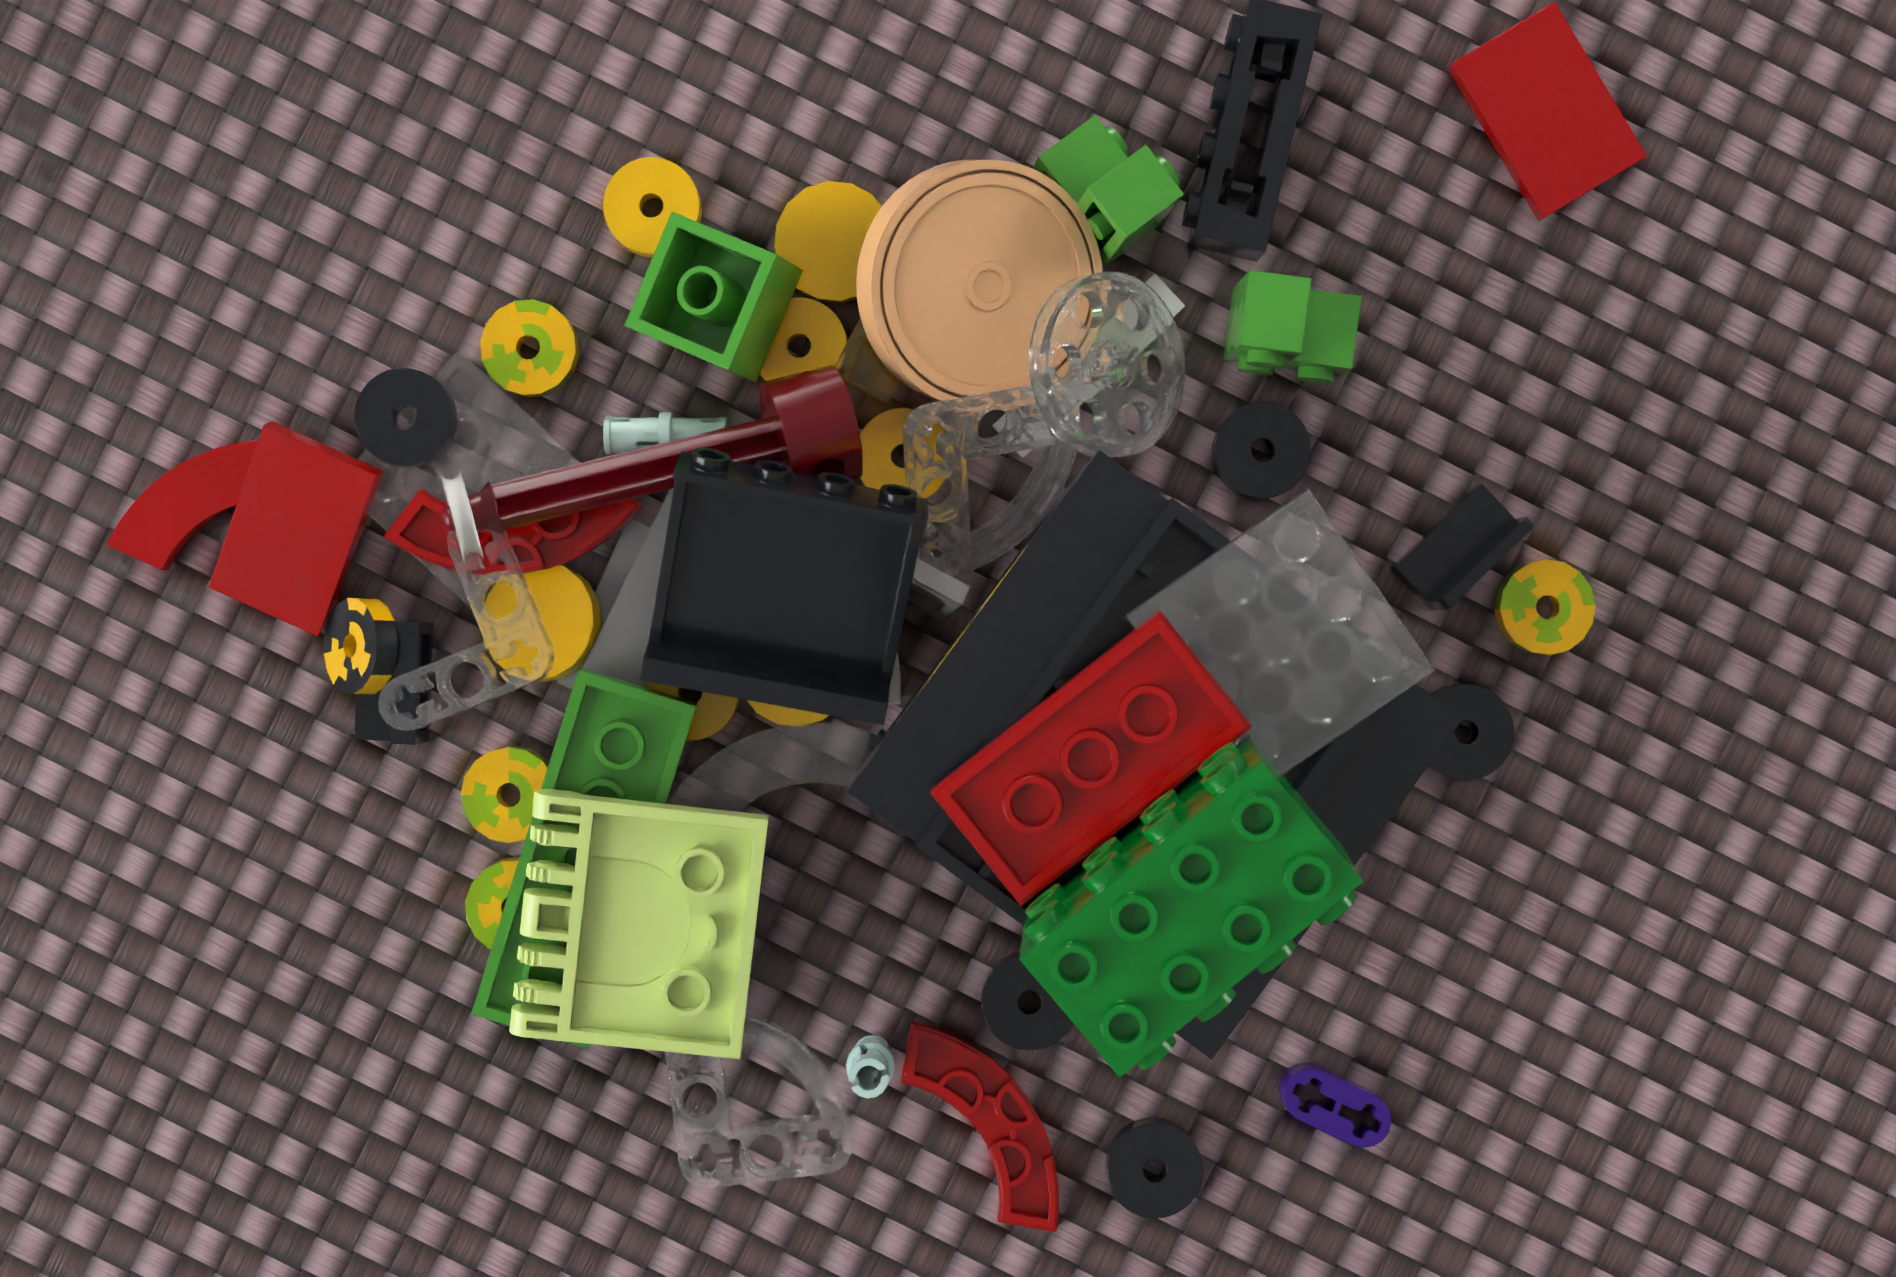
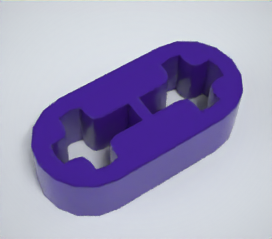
[1279,1063,1392,1148]

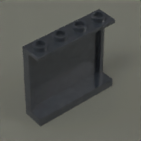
[640,448,928,725]

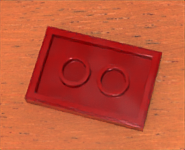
[1447,1,1647,222]
[208,421,384,637]

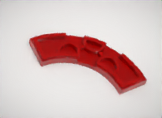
[107,440,258,571]
[383,488,643,576]
[901,1020,1059,1232]

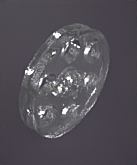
[1029,272,1185,458]

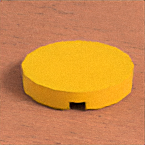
[774,181,882,304]
[482,565,602,682]

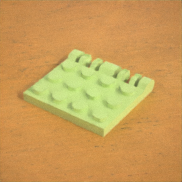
[509,789,769,1059]

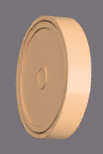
[856,160,1103,410]

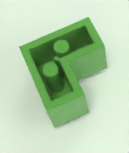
[1032,115,1184,269]
[1223,270,1362,383]

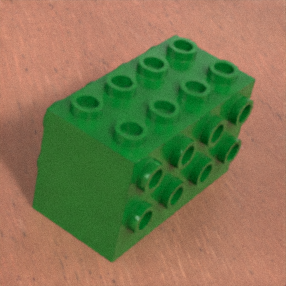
[1019,735,1363,1077]

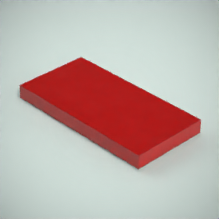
[930,610,1252,906]

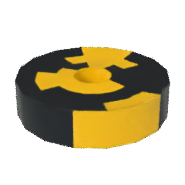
[324,598,398,694]

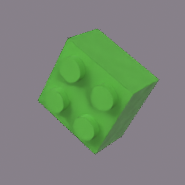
[624,212,803,382]

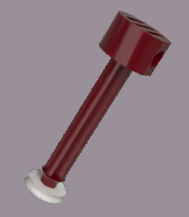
[440,365,863,563]

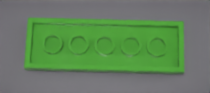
[471,667,697,1049]

